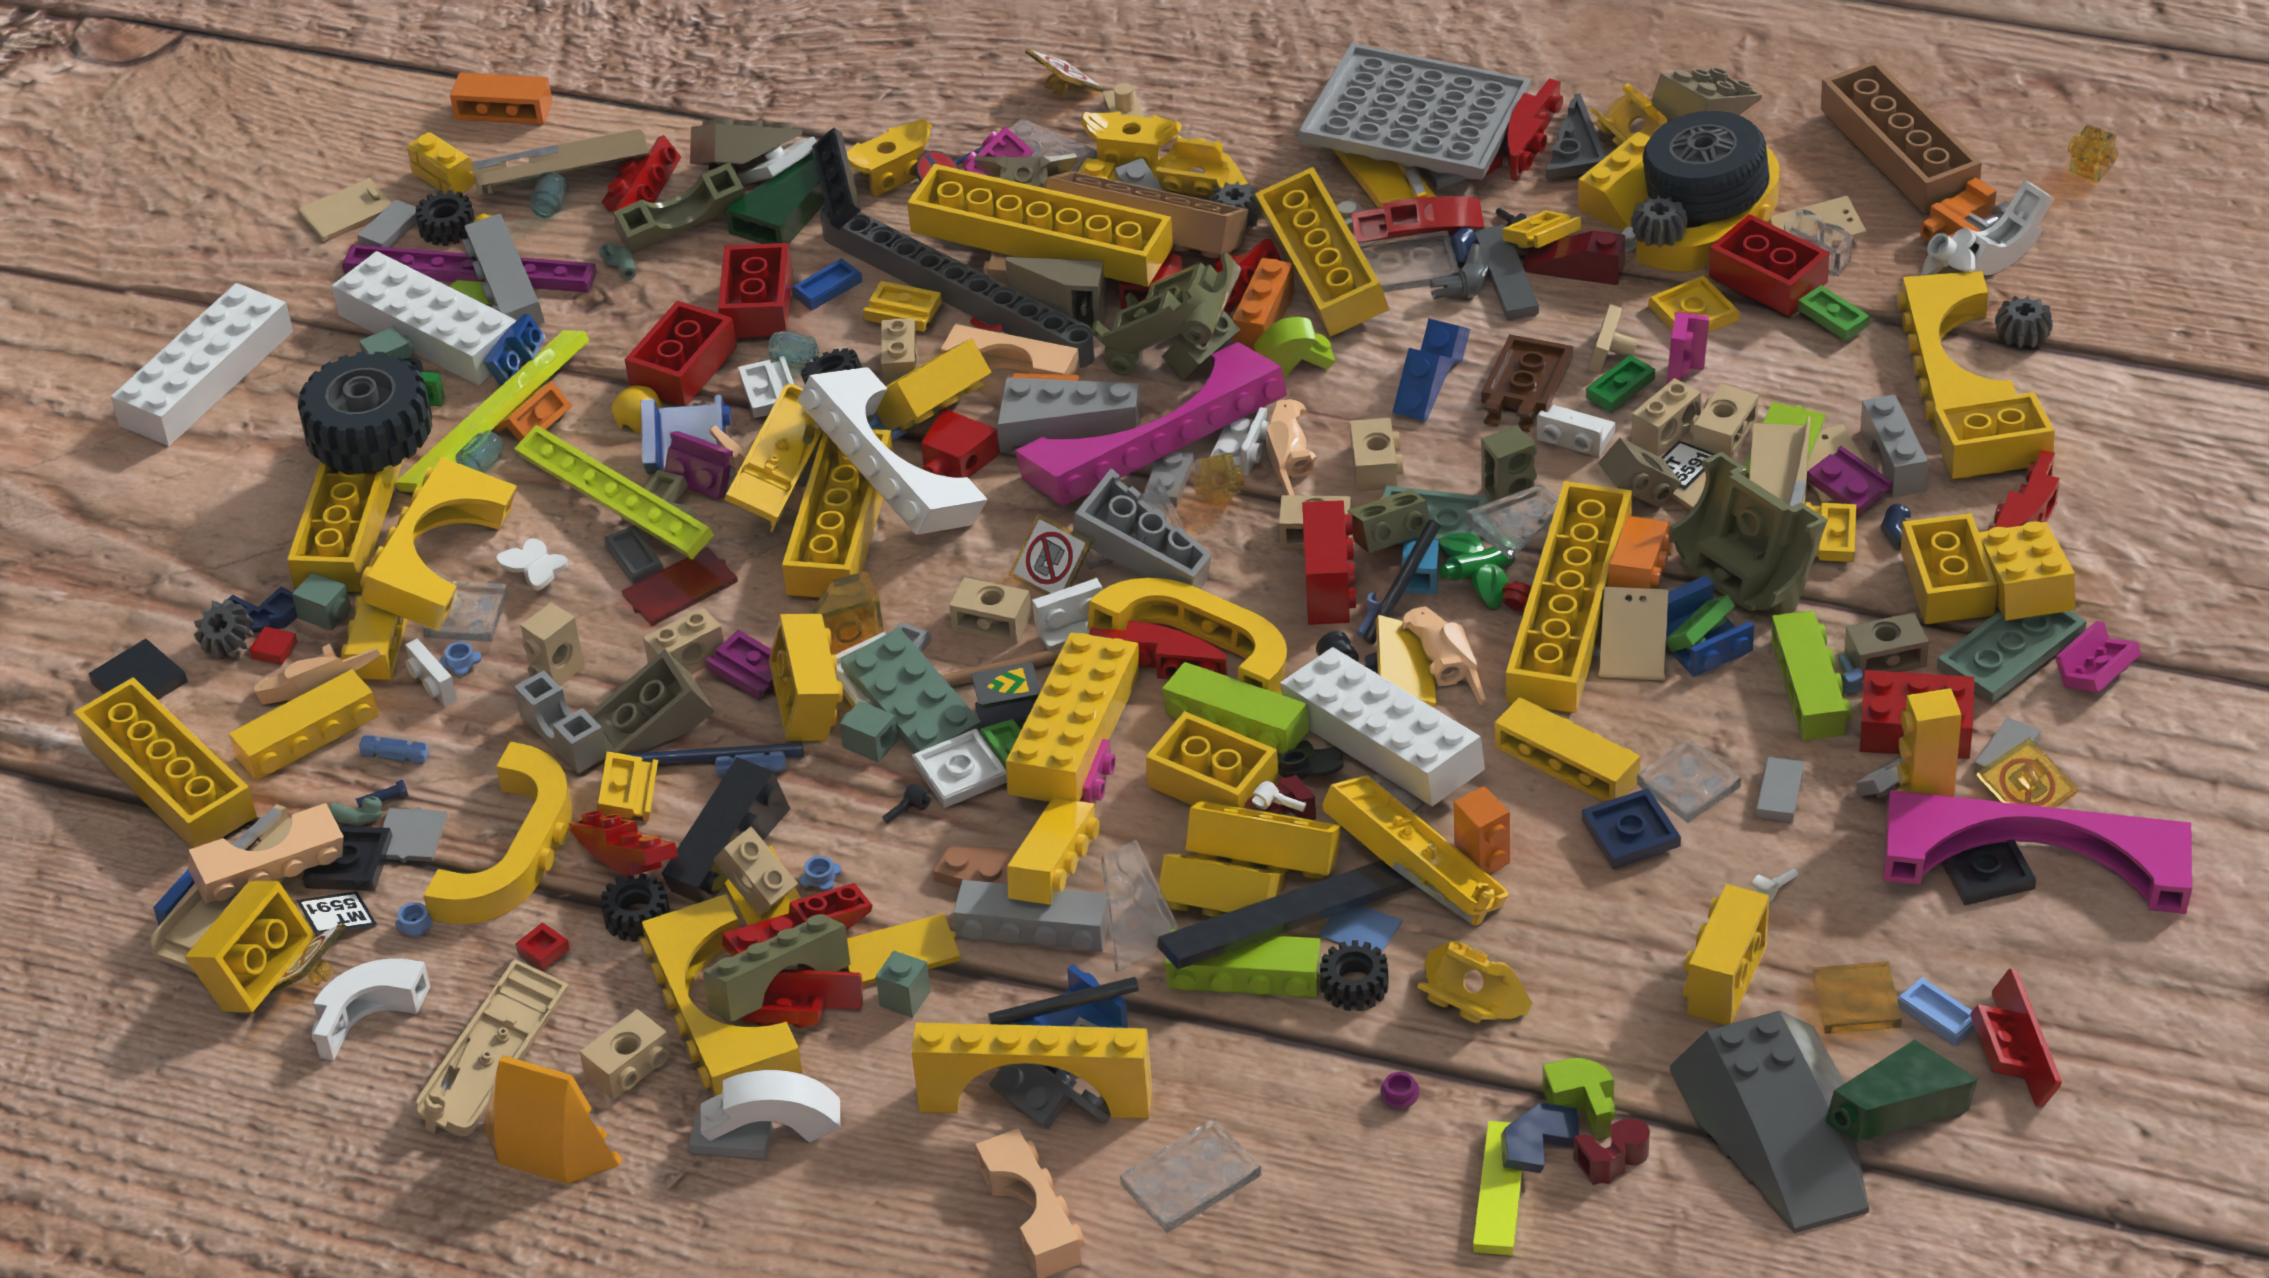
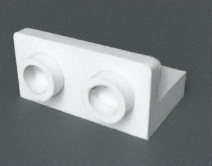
[1537,405,1615,457]
[1209,407,1270,476]
[1032,578,1103,650]

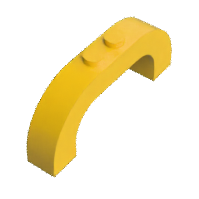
[1636,146,1780,272]
[1087,578,1287,694]
[423,741,572,924]

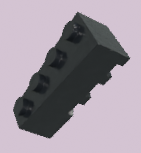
[661,757,791,903]

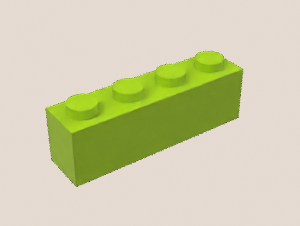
[1771,610,1851,741]
[1162,662,1310,754]
[1165,930,1322,997]

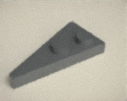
[1546,93,1606,180]

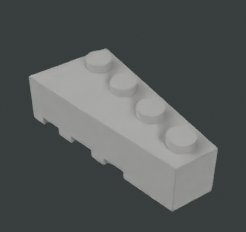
[997,377,1141,453]
[1072,468,1212,589]

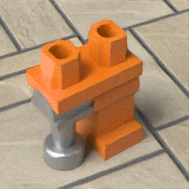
[1920,177,2010,242]

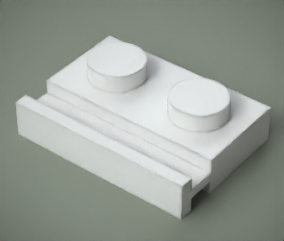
[738,356,794,418]

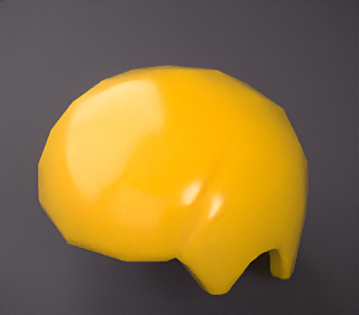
[610,385,663,433]

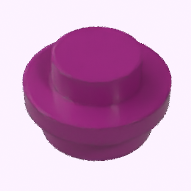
[1380,1072,1419,1109]

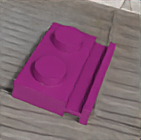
[664,431,734,499]
[1806,446,1893,517]
[705,630,774,701]

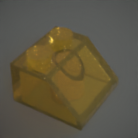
[810,571,884,655]

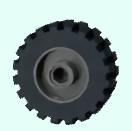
[298,351,432,474]

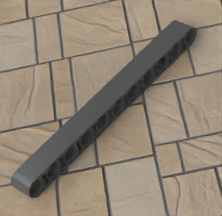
[820,204,1095,368]

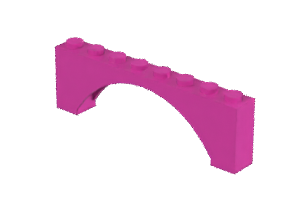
[1015,342,1287,506]
[1883,790,2193,914]

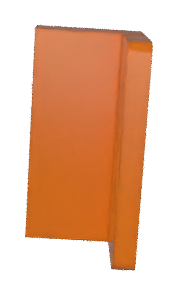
[493,380,572,442]

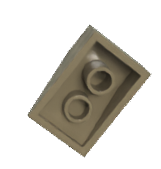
[589,649,714,754]

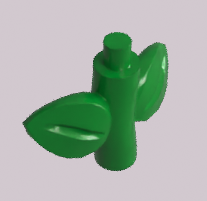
[1439,533,1515,610]

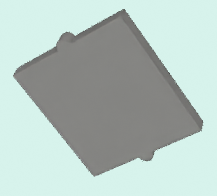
[383,807,448,863]

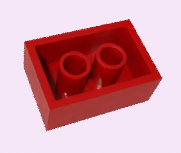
[1709,214,1830,316]
[718,243,793,338]
[624,301,737,406]
[1302,500,1356,625]
[1859,670,1974,759]

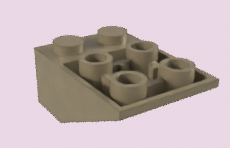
[1651,67,1762,120]
[690,118,803,166]
[1005,257,1107,336]

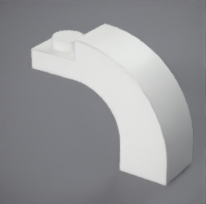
[1965,180,2055,275]
[312,959,430,1061]
[701,1070,841,1143]

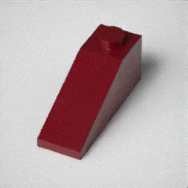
[1523,230,1625,286]

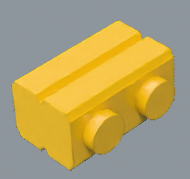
[407,132,475,195]

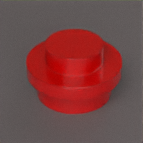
[1502,581,1531,612]

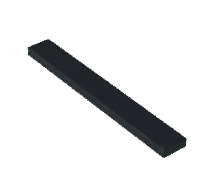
[1157,860,1416,970]

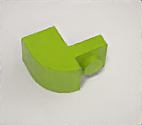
[1254,317,1335,377]
[1542,1058,1616,1140]

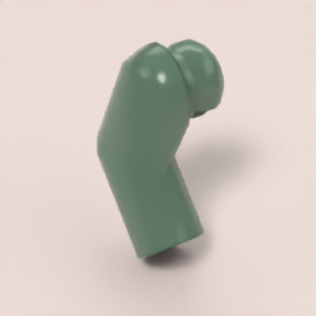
[599,242,636,280]
[329,796,382,827]

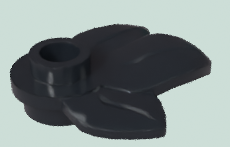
[1278,740,1344,780]

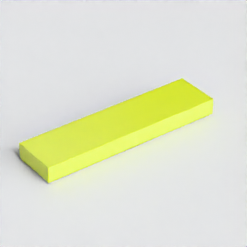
[1473,1121,1523,1256]

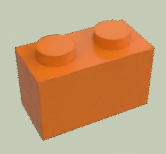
[1454,786,1510,874]

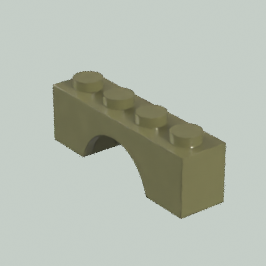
[614,162,744,253]
[703,914,851,1022]

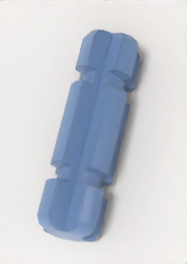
[359,735,429,764]
[715,751,786,777]

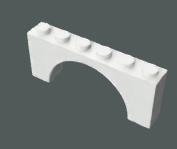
[797,367,987,535]

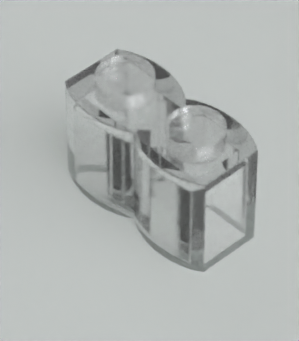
[1784,209,1853,277]

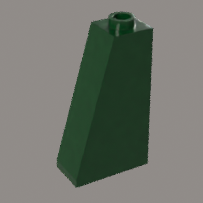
[725,152,825,244]
[1825,1040,1978,1141]

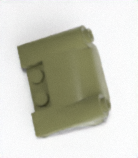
[1092,251,1242,375]
[1669,452,1828,615]

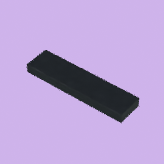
[812,127,861,230]

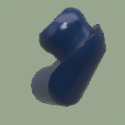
[1450,227,1476,268]
[1880,503,1911,550]

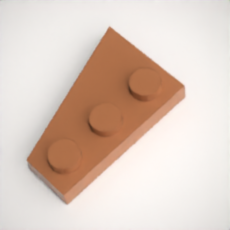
[933,846,1019,888]

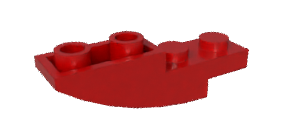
[1507,78,1563,182]
[1351,196,1485,247]
[1987,449,2060,531]
[1089,621,1228,679]
[569,811,678,876]
[722,883,873,957]

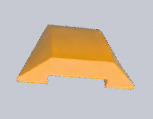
[483,1055,622,1184]

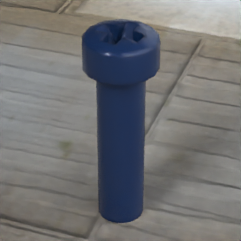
[356,780,408,808]

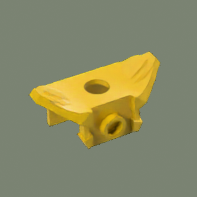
[1590,83,1668,146]
[1080,111,1182,168]
[847,118,932,198]
[1149,135,1248,197]
[1417,940,1533,1023]

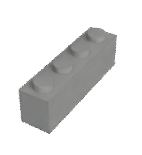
[463,213,545,325]
[953,880,1110,951]

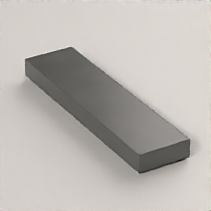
[1474,224,1539,320]

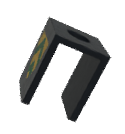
[972,662,1040,730]

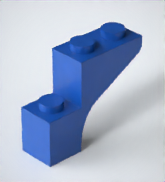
[1392,318,1471,421]

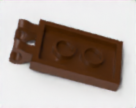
[1481,334,1574,432]

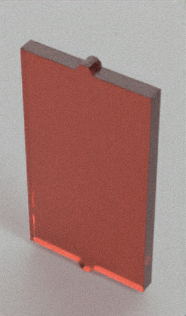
[622,547,738,626]

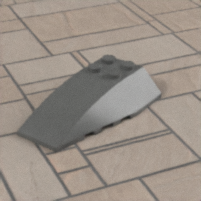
[1670,1011,1869,1233]

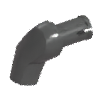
[1430,244,1491,299]

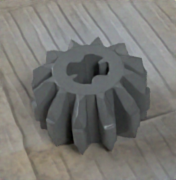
[1209,181,1262,231]
[1631,195,1687,248]
[1995,295,2053,349]
[193,599,254,659]

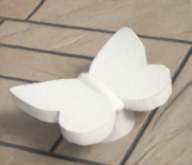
[1921,228,1976,276]
[496,538,569,591]

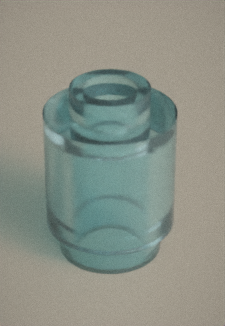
[530,172,568,218]
[768,330,819,368]
[455,430,504,473]

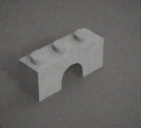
[1860,394,1928,497]
[514,670,607,774]

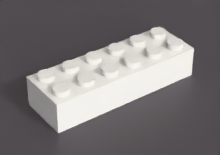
[332,251,517,386]
[111,283,293,446]
[1280,647,1485,806]

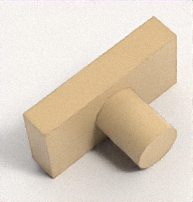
[1103,83,1144,117]
[1587,304,1638,374]

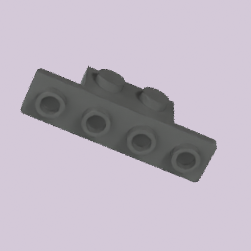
[989,1063,1111,1129]

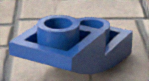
[483,314,546,386]

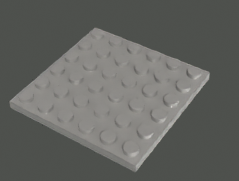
[1298,43,1531,180]

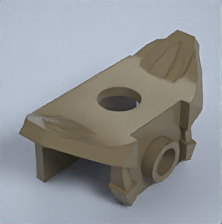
[974,152,1078,189]

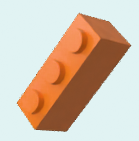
[450,73,553,124]
[1232,258,1294,351]
[1608,516,1674,599]

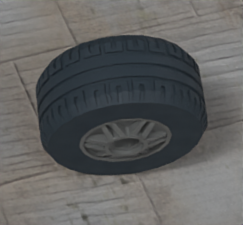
[1643,111,1770,223]

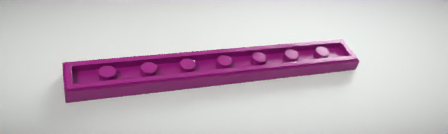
[342,245,597,293]

